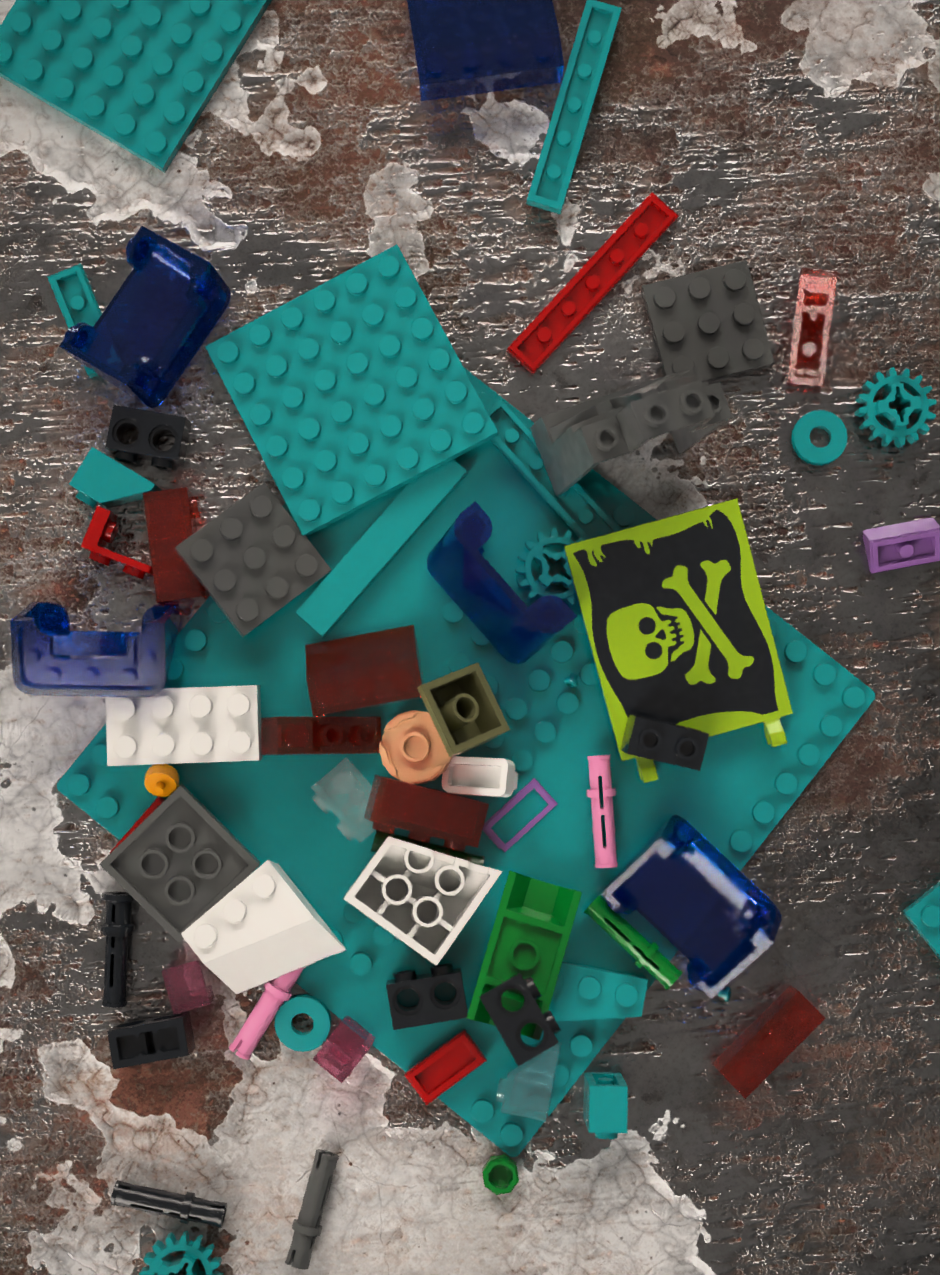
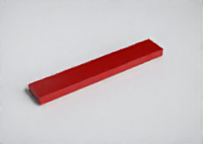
[506,192,678,375]

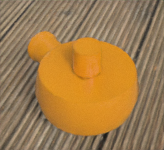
[144,764,179,797]

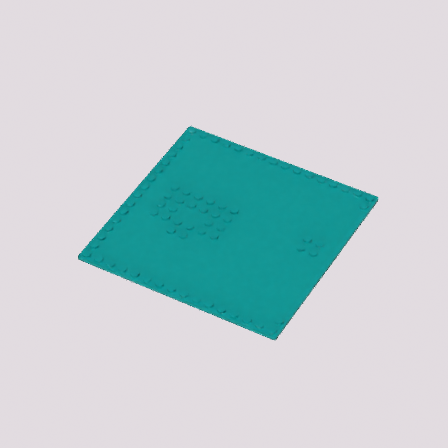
[57,368,875,1157]

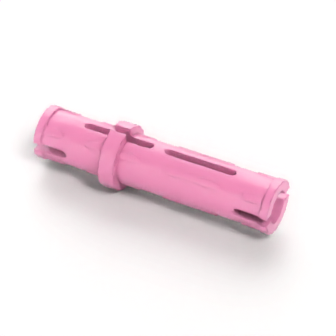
[586,755,618,868]
[229,966,307,1060]

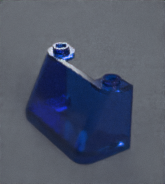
[59,226,231,408]
[427,501,577,664]
[10,602,180,697]
[601,815,782,999]

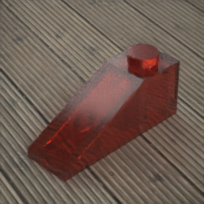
[787,267,838,387]

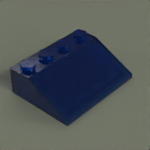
[407,0,564,101]

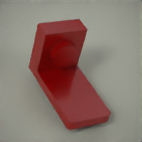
[81,506,158,580]

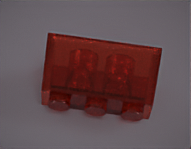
[305,625,425,717]

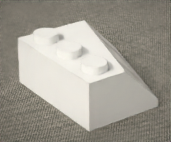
[343,836,502,966]
[181,860,347,994]

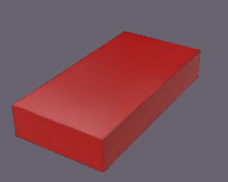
[404,1028,487,1105]

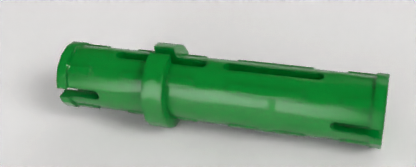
[584,894,683,990]

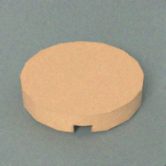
[379,710,452,784]

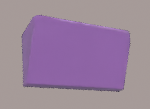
[863,518,940,574]

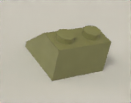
[417,662,510,757]

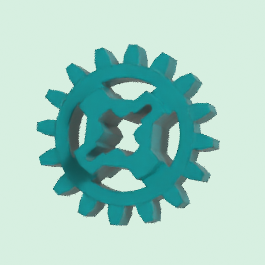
[854,367,937,448]
[515,528,585,609]
[139,1231,224,1275]

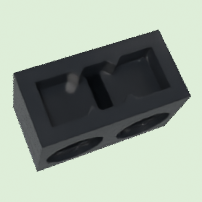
[105,405,192,470]
[620,713,709,771]
[386,963,468,1030]
[480,973,561,1066]
[107,1011,195,1070]

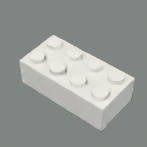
[105,685,262,766]

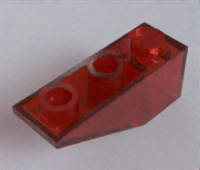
[261,716,381,755]

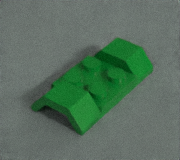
[467,871,582,1041]

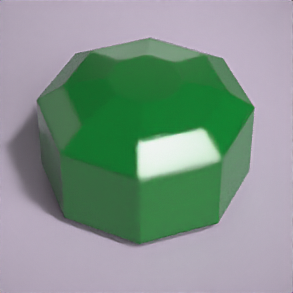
[482,1154,519,1195]

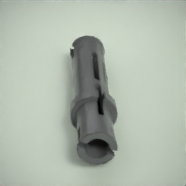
[285,1149,339,1269]

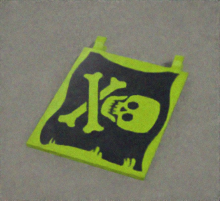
[564,498,793,783]

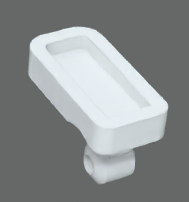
[442,756,519,798]

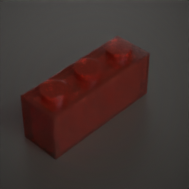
[143,487,206,606]
[364,774,489,852]
[712,985,826,1099]

